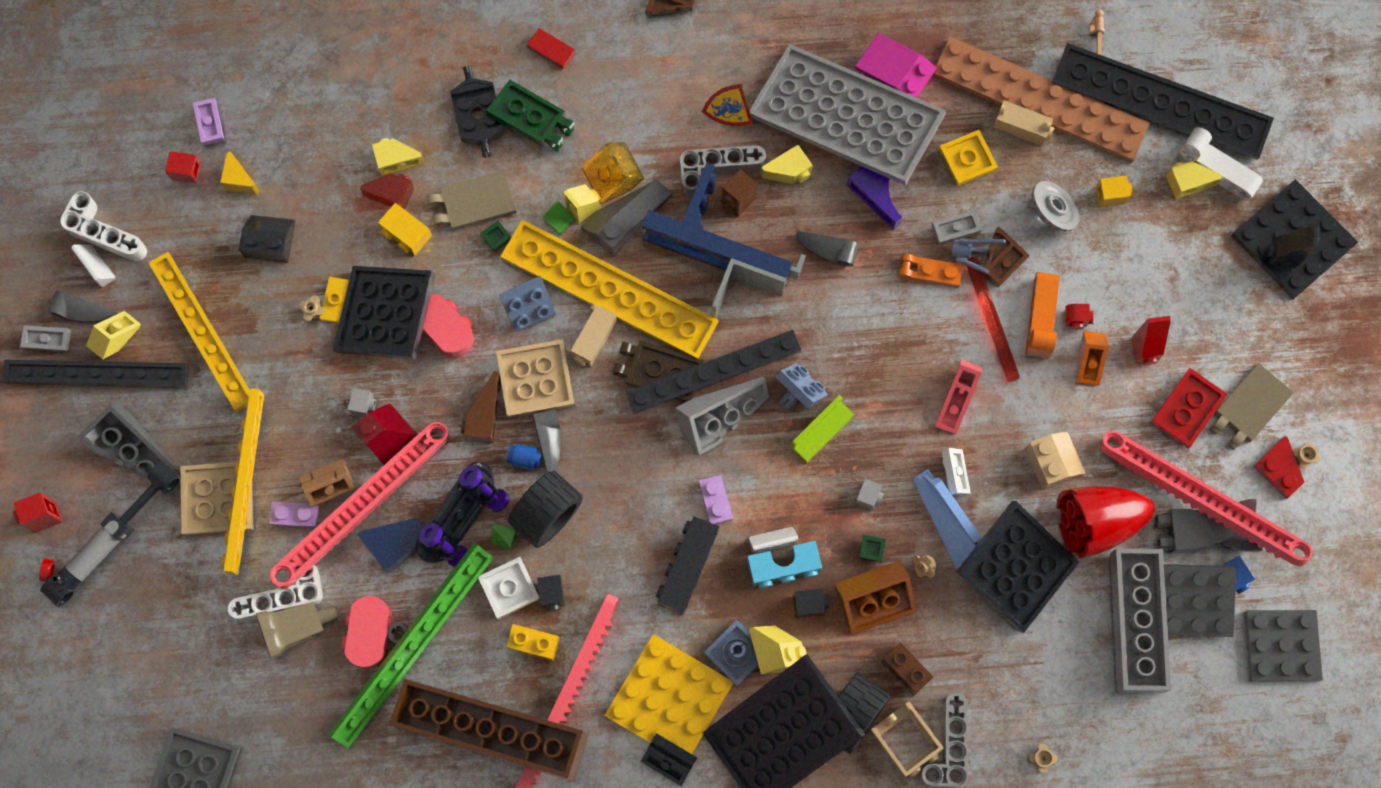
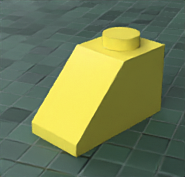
[372,139,424,176]
[760,145,813,184]
[1166,161,1222,199]
[563,184,600,224]
[86,311,141,359]

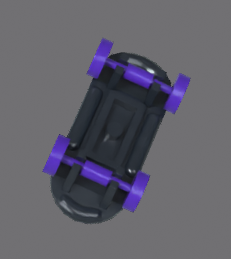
[415,462,510,568]

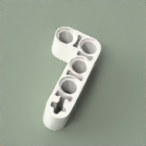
[1177,127,1263,200]
[60,191,147,261]
[228,565,323,622]

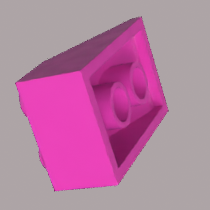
[854,33,937,98]

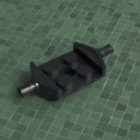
[450,66,504,158]

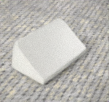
[71,244,115,287]
[749,527,798,554]

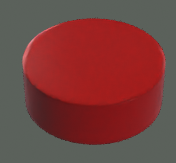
[39,558,55,582]

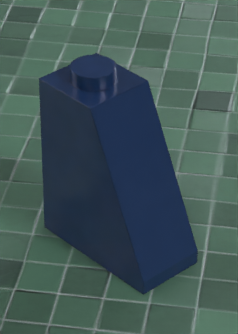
[357,518,427,574]

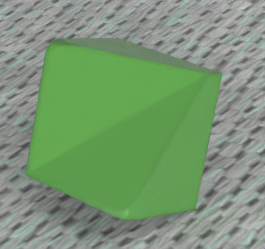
[491,523,517,550]

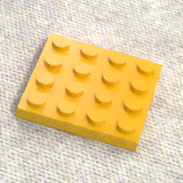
[604,634,733,754]

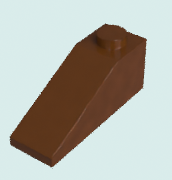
[461,372,501,443]

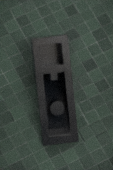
[1266,225,1319,268]

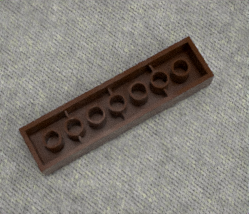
[389,679,589,782]

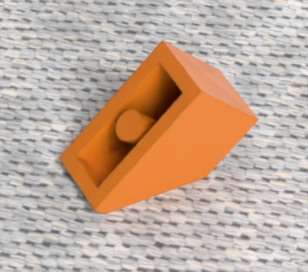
[1076,331,1109,386]

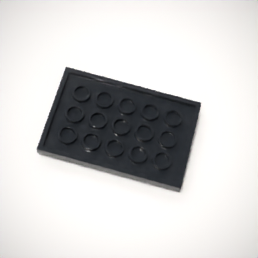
[702,654,865,788]

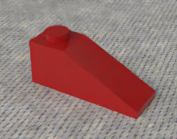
[1131,316,1171,365]

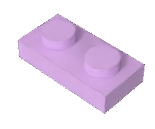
[193,98,225,146]
[699,475,733,525]
[269,501,319,528]

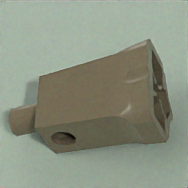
[256,602,338,660]

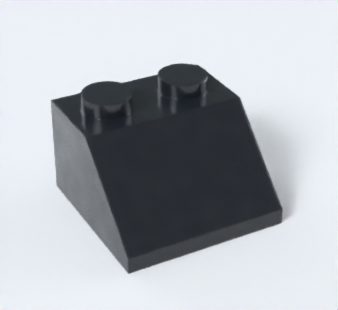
[238,215,296,263]

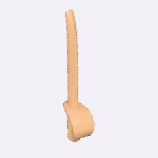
[1090,9,1105,55]

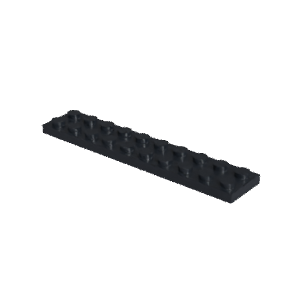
[1052,43,1274,160]

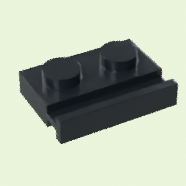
[640,733,697,786]

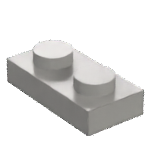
[932,210,982,245]
[20,325,71,353]

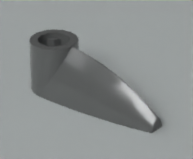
[796,231,859,267]
[47,290,117,321]
[533,409,561,473]

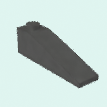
[581,179,673,257]
[78,400,179,478]

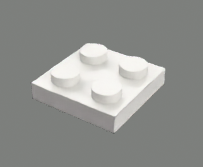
[478,557,540,619]

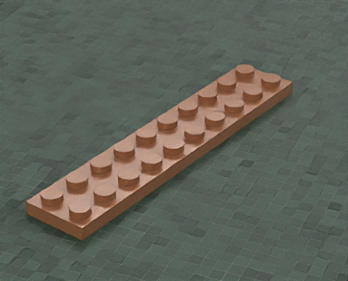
[932,37,1150,163]

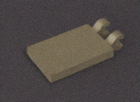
[426,170,516,231]
[1210,363,1294,450]

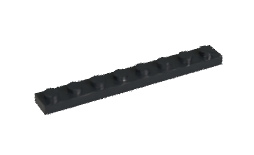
[626,330,801,414]
[2,359,189,387]

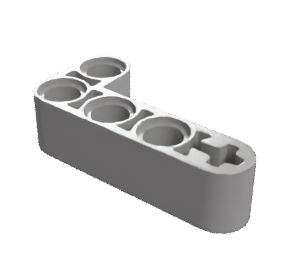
[680,145,766,197]
[919,692,968,788]

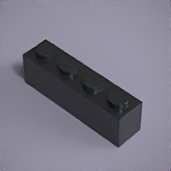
[655,516,719,615]

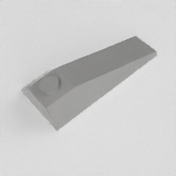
[675,377,769,455]

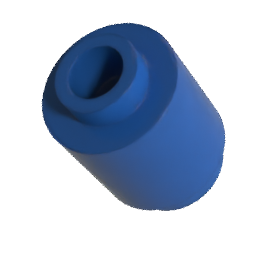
[507,444,542,470]

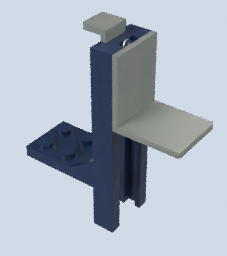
[642,163,806,318]

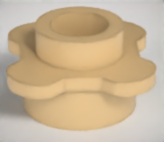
[299,295,324,321]
[1293,442,1320,468]
[913,555,936,578]
[1029,744,1058,773]

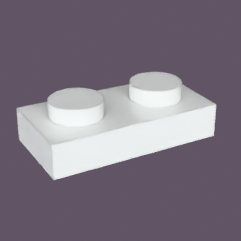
[942,448,971,496]

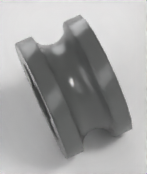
[388,623,408,644]

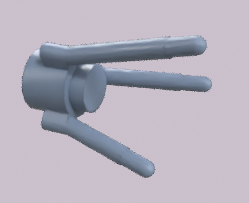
[952,238,1006,274]

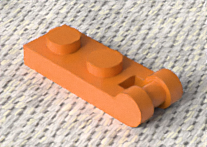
[898,254,963,288]

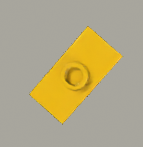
[319,277,349,324]

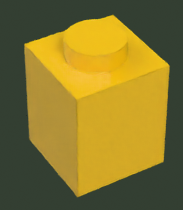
[1096,176,1132,207]

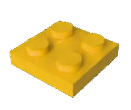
[939,130,998,187]

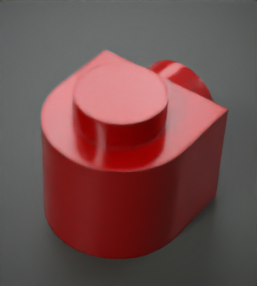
[1065,304,1094,330]

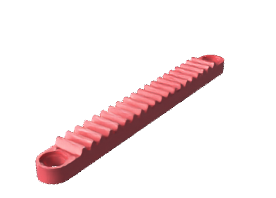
[270,422,448,589]
[1101,431,1313,566]
[515,594,619,788]

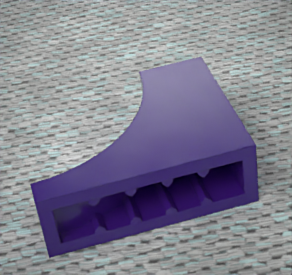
[847,166,902,230]

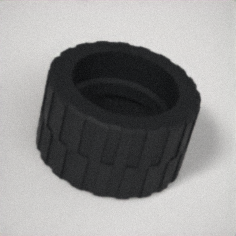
[508,471,583,548]
[838,672,891,754]

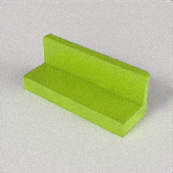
[791,395,855,463]

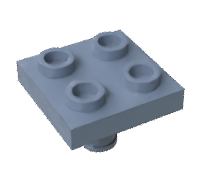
[499,276,556,333]
[775,363,829,410]
[704,620,759,687]

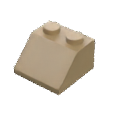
[1025,432,1085,490]

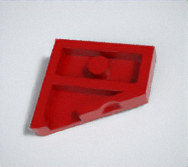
[1253,435,1305,499]

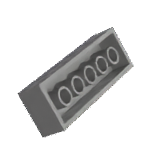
[1110,549,1171,693]

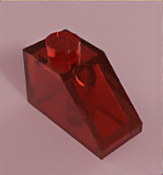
[360,173,415,210]

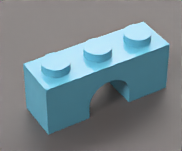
[747,541,822,589]

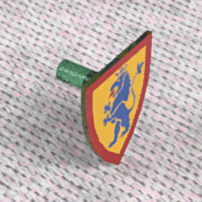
[701,83,754,126]

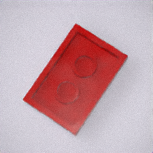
[1151,368,1227,449]

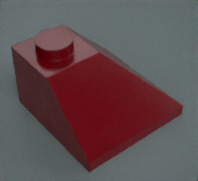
[351,403,418,465]

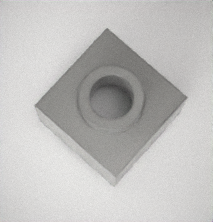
[348,388,376,417]
[855,479,884,511]

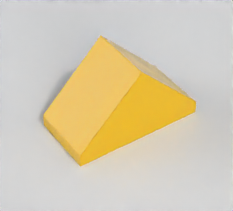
[220,151,260,194]

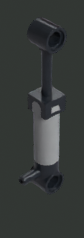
[40,462,181,607]

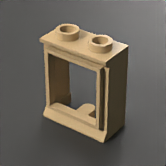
[869,702,944,778]

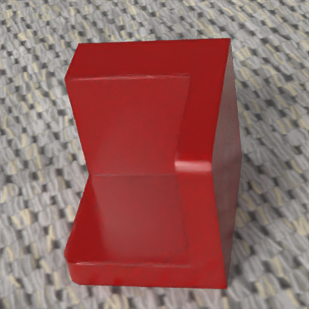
[165,151,201,183]

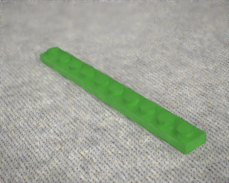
[328,543,494,748]

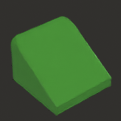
[543,201,575,235]

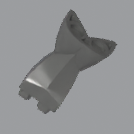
[1155,499,1263,554]

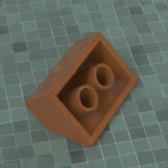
[834,560,917,635]

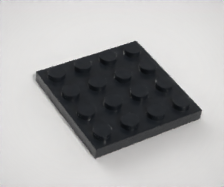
[1231,179,1358,300]
[333,266,435,360]
[956,501,1079,633]

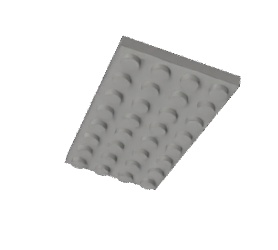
[749,44,946,185]

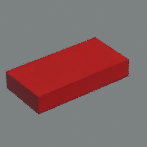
[527,28,575,69]

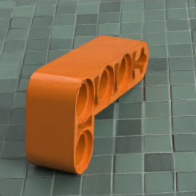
[1025,272,1060,358]

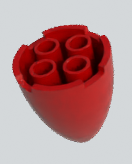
[1056,486,1155,559]

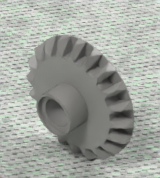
[1031,181,1079,232]

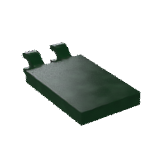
[486,79,575,152]

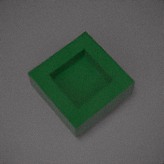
[480,220,511,252]
[858,535,886,563]

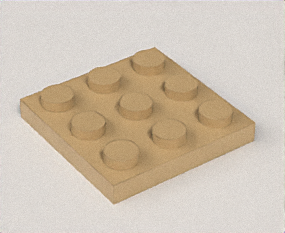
[496,339,575,418]
[180,462,253,536]

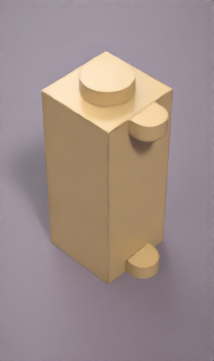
[993,101,1054,146]
[565,305,617,367]

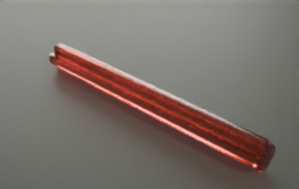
[966,256,1020,382]

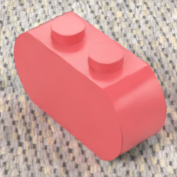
[423,294,474,358]
[342,596,392,669]

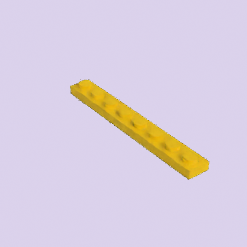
[149,252,250,413]
[221,389,264,576]

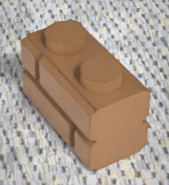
[300,459,355,507]

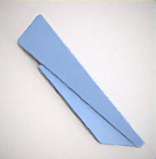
[913,469,982,579]

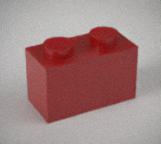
[13,492,62,533]

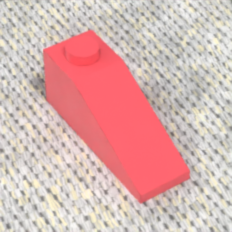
[935,359,982,434]

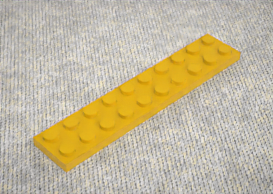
[500,219,719,359]

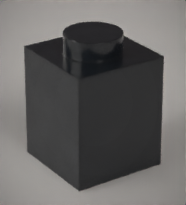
[537,575,565,612]
[793,589,829,618]

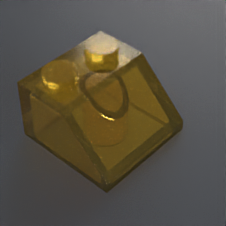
[581,142,645,204]

